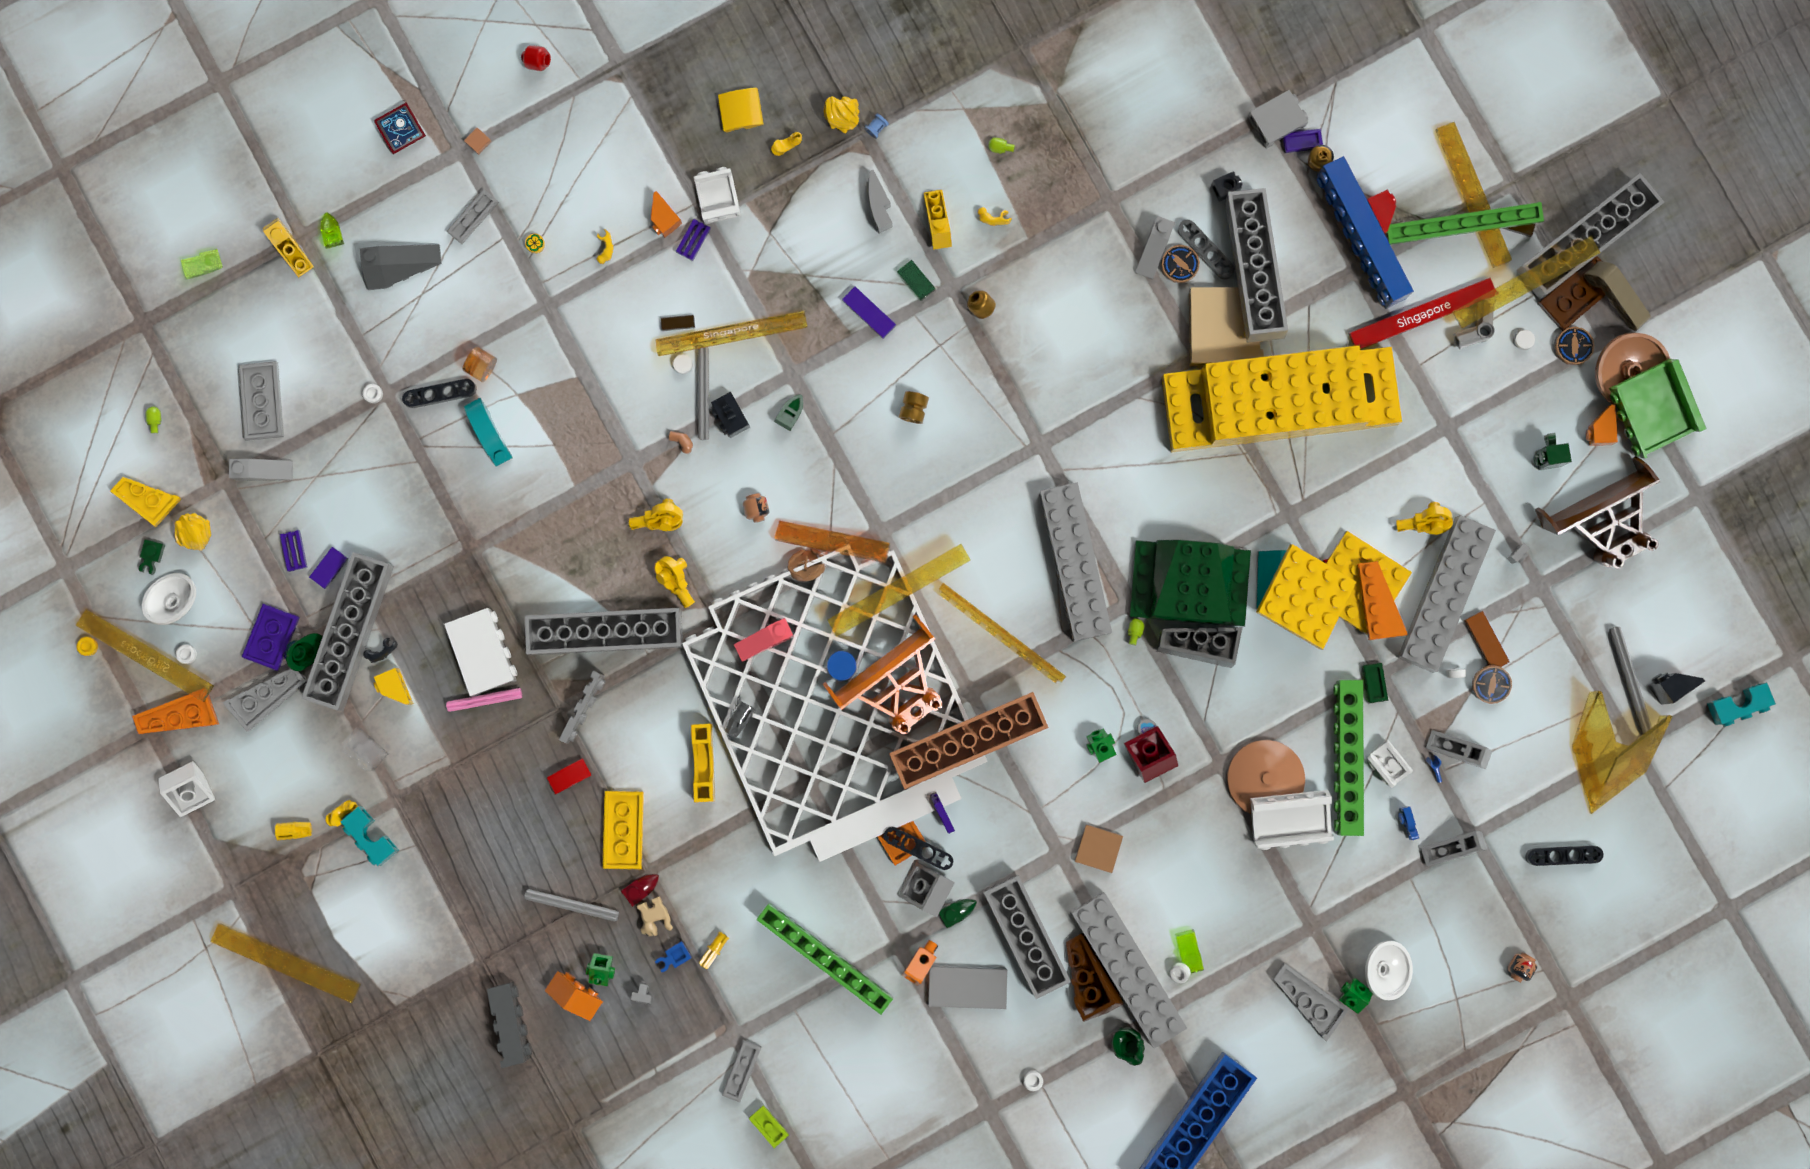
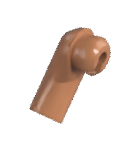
[669,431,693,454]

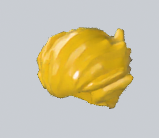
[823,96,859,134]
[174,513,211,551]

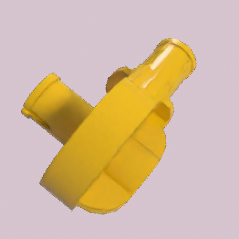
[629,499,683,531]
[1396,502,1453,535]
[654,556,695,608]

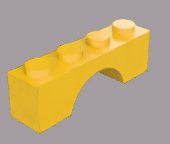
[691,724,715,802]

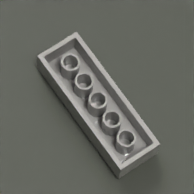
[983,875,1071,999]

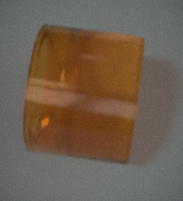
[463,346,497,382]

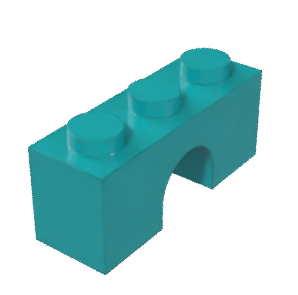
[1707,682,1776,727]
[341,806,399,866]

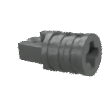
[725,701,756,738]

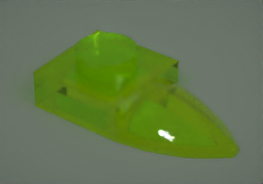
[320,213,344,249]

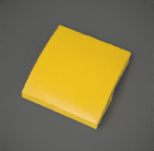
[718,88,764,132]

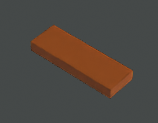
[1464,611,1510,667]

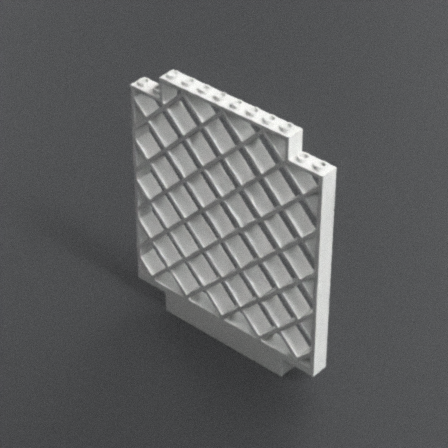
[682,544,988,862]

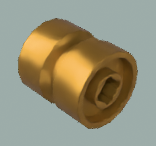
[899,391,929,424]

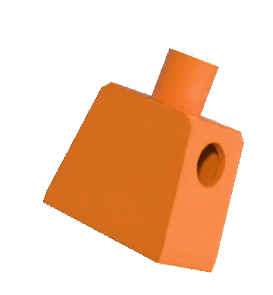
[901,940,938,986]

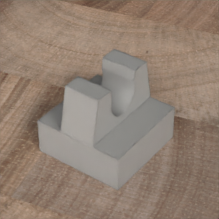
[631,984,653,1005]

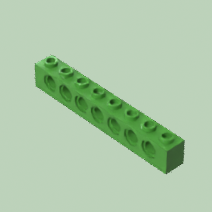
[1333,680,1364,836]
[756,903,893,1015]

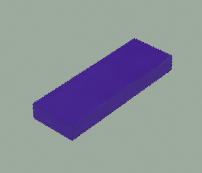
[842,286,896,339]

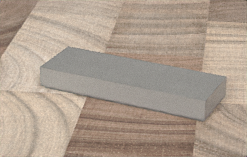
[447,189,499,244]
[722,1040,762,1102]

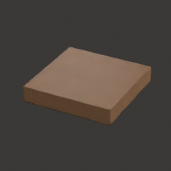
[1075,825,1123,873]

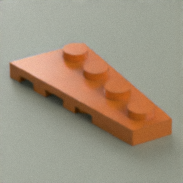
[1357,561,1408,640]
[132,688,220,734]

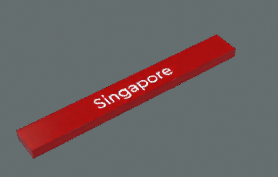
[1349,278,1498,350]

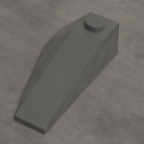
[360,244,442,290]

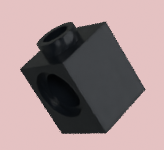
[1211,171,1243,202]

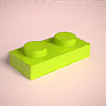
[749,1105,789,1148]

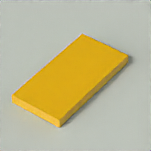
[603,791,644,869]

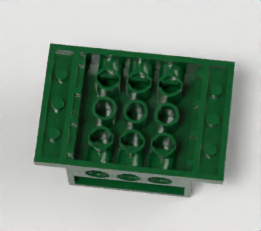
[1129,540,1251,627]

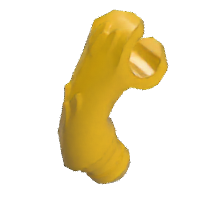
[771,132,802,156]
[977,207,1012,226]
[596,229,614,264]
[325,800,358,827]

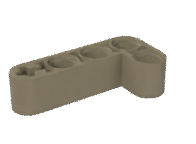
[1584,261,1651,331]

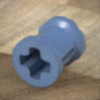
[864,113,889,139]

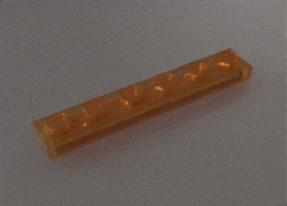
[774,521,891,563]

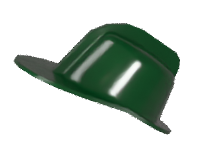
[283,633,323,671]

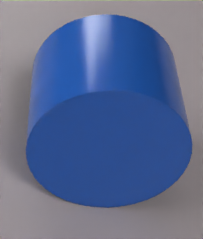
[827,651,857,681]

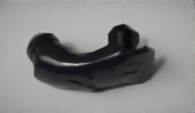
[363,638,398,663]

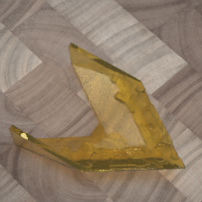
[1572,691,1673,814]

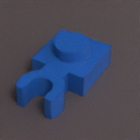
[1398,806,1419,840]
[655,941,692,972]

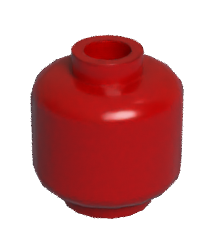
[521,45,551,71]

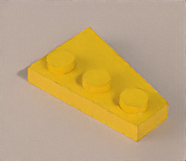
[110,477,181,528]

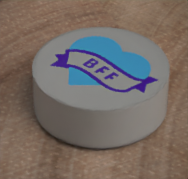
[1137,719,1157,735]

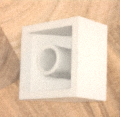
[158,761,215,817]

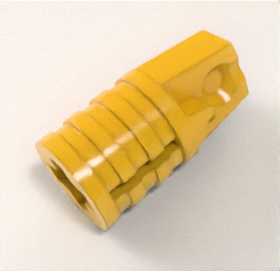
[275,822,312,841]

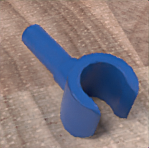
[1426,754,1442,783]

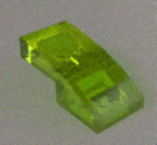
[180,249,223,280]
[1175,929,1204,973]

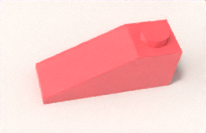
[734,618,794,662]

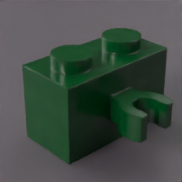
[1534,433,1572,470]

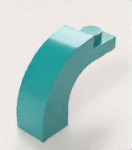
[464,397,513,467]

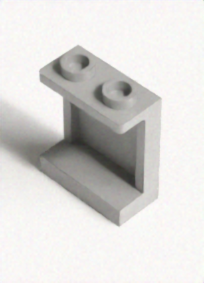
[1248,90,1308,149]

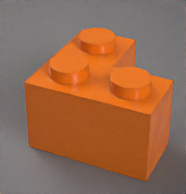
[545,971,603,1021]

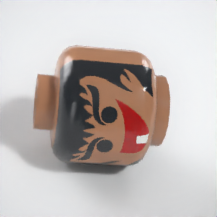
[743,493,770,523]
[1508,952,1537,983]

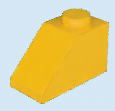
[373,668,414,705]

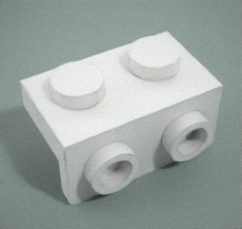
[1367,740,1413,788]

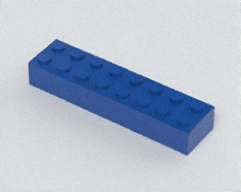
[1317,156,1414,309]
[1139,1052,1257,1169]

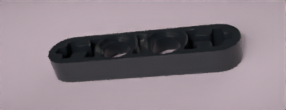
[402,379,477,408]
[884,827,954,870]
[1526,845,1604,866]

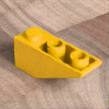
[924,190,952,250]
[263,217,314,278]

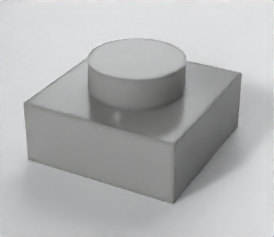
[1507,543,1530,564]

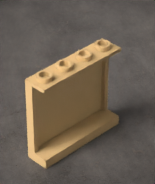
[1189,287,1264,366]

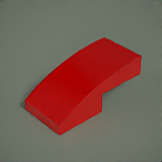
[546,758,592,795]

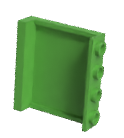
[1609,358,1707,459]

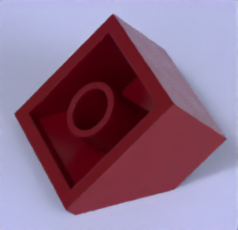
[1124,726,1179,783]

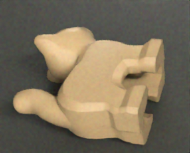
[637,896,673,937]

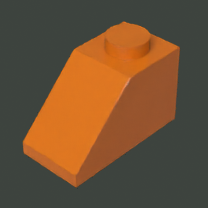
[651,191,682,238]
[1586,404,1618,446]

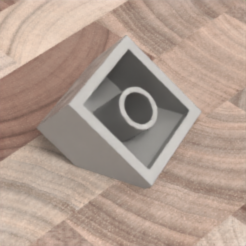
[898,862,955,917]

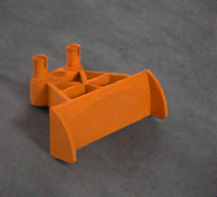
[823,614,942,734]

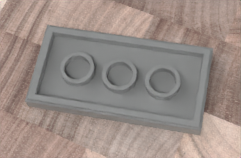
[239,361,284,441]
[928,967,1008,1009]

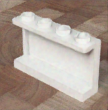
[444,608,518,697]
[1250,790,1334,850]

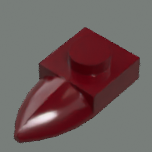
[621,874,659,907]

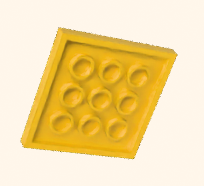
[1326,531,1412,635]
[1256,544,1356,650]

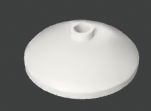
[142,573,196,625]
[1365,941,1413,1000]

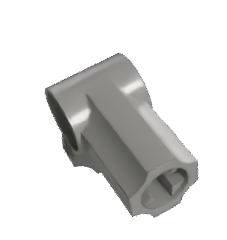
[1453,302,1495,349]

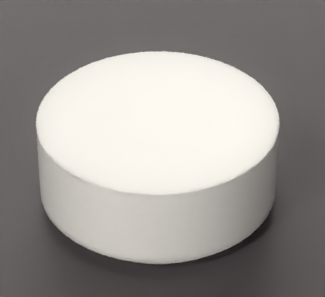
[1514,330,1535,350]
[673,354,693,374]
[363,384,383,404]
[176,645,197,664]
[1446,669,1466,678]
[1170,963,1191,983]
[1023,1071,1043,1091]

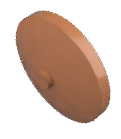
[1595,333,1670,406]
[1227,740,1305,815]

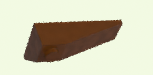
[1066,933,1124,1022]

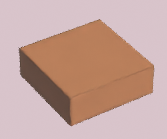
[464,128,492,155]

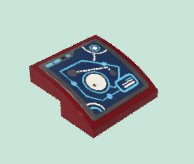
[374,102,426,154]

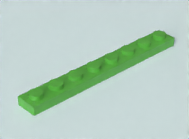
[1387,202,1544,245]

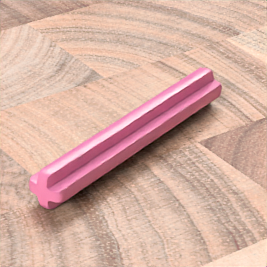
[446,688,522,712]

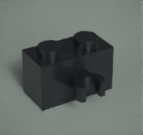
[710,392,750,438]

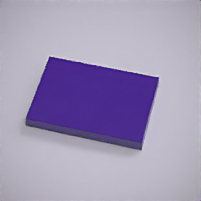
[242,604,300,671]

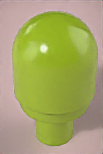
[988,137,1015,154]
[145,407,162,433]
[1127,619,1144,646]

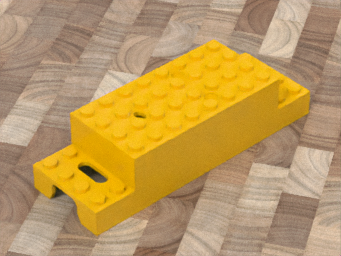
[1161,345,1402,453]

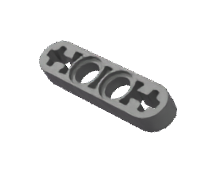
[1178,219,1235,280]

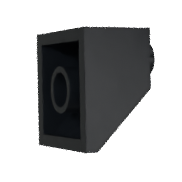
[1648,672,1705,705]

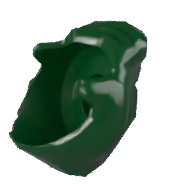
[1112,1027,1145,1066]

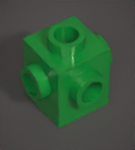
[1086,728,1117,763]
[586,953,615,986]
[1339,978,1373,1014]

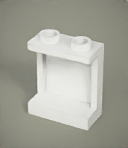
[694,167,741,224]

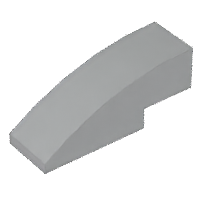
[869,170,893,234]

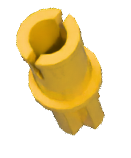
[699,931,729,969]

